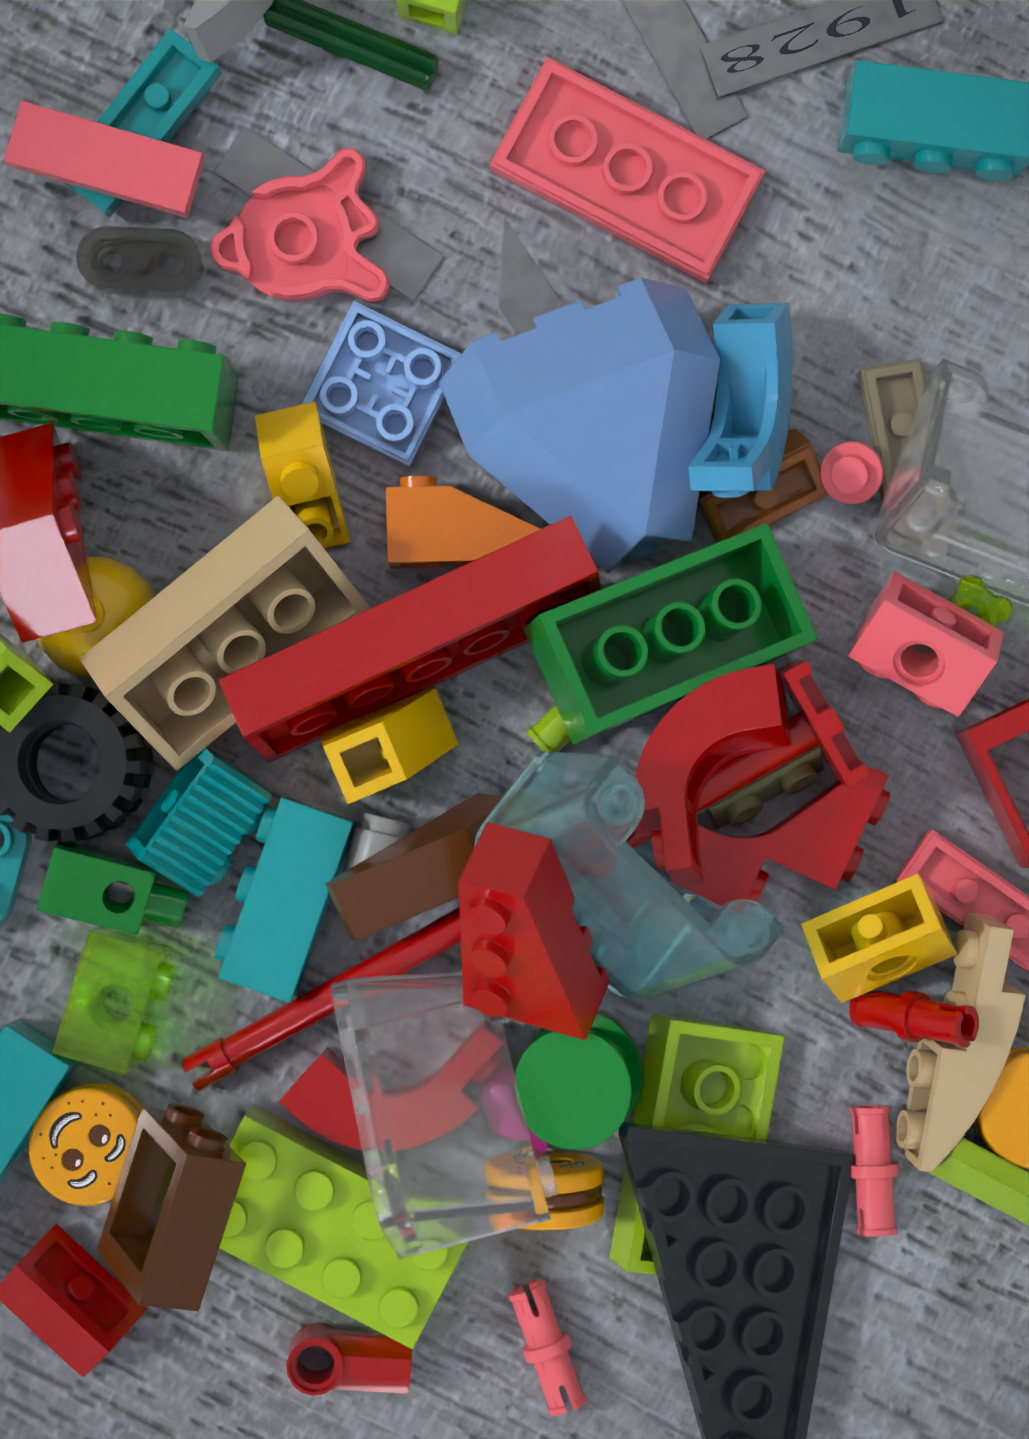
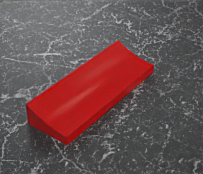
[218,516,601,763]

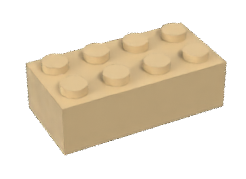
[79,496,371,771]

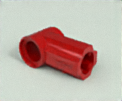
[286,1322,412,1396]

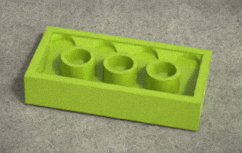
[609,1012,785,1275]

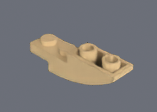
[895,912,1026,1172]

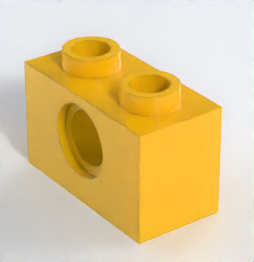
[801,873,958,1003]

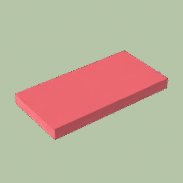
[490,57,766,284]

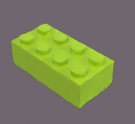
[219,1105,473,1350]

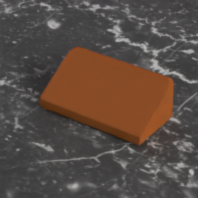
[697,429,829,543]

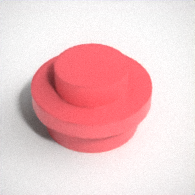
[820,441,884,504]

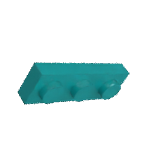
[62,28,222,218]

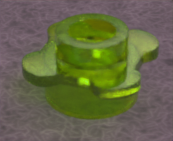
[946,575,1012,627]

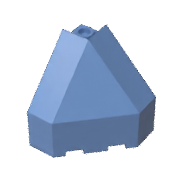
[439,277,720,574]

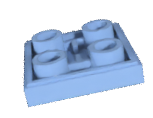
[302,301,461,469]

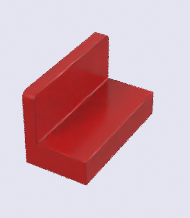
[0,1224,148,1377]

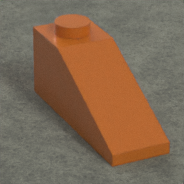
[386,476,540,569]

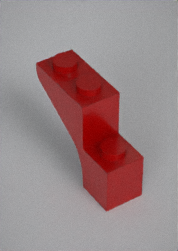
[666,768,891,914]

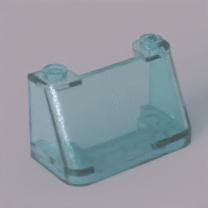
[474,751,785,1001]

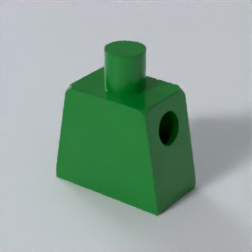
[36,841,189,935]

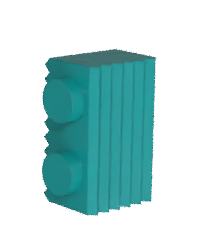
[126,747,272,897]

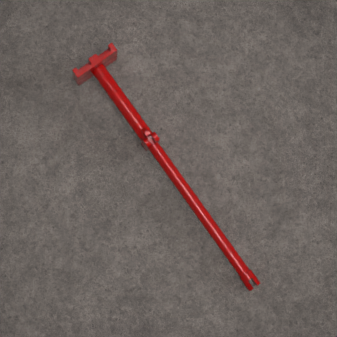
[182,658,871,1091]

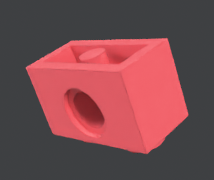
[848,571,1004,717]

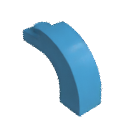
[688,303,792,498]

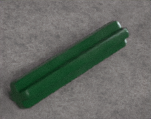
[263,0,439,90]

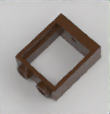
[97,1103,246,1312]

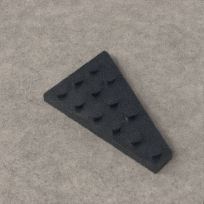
[618,1122,855,1439]

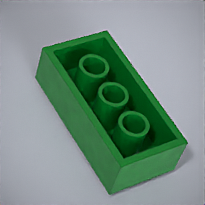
[0,313,239,452]
[523,523,818,745]

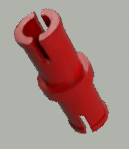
[849,990,979,1048]

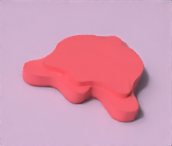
[210,148,390,304]

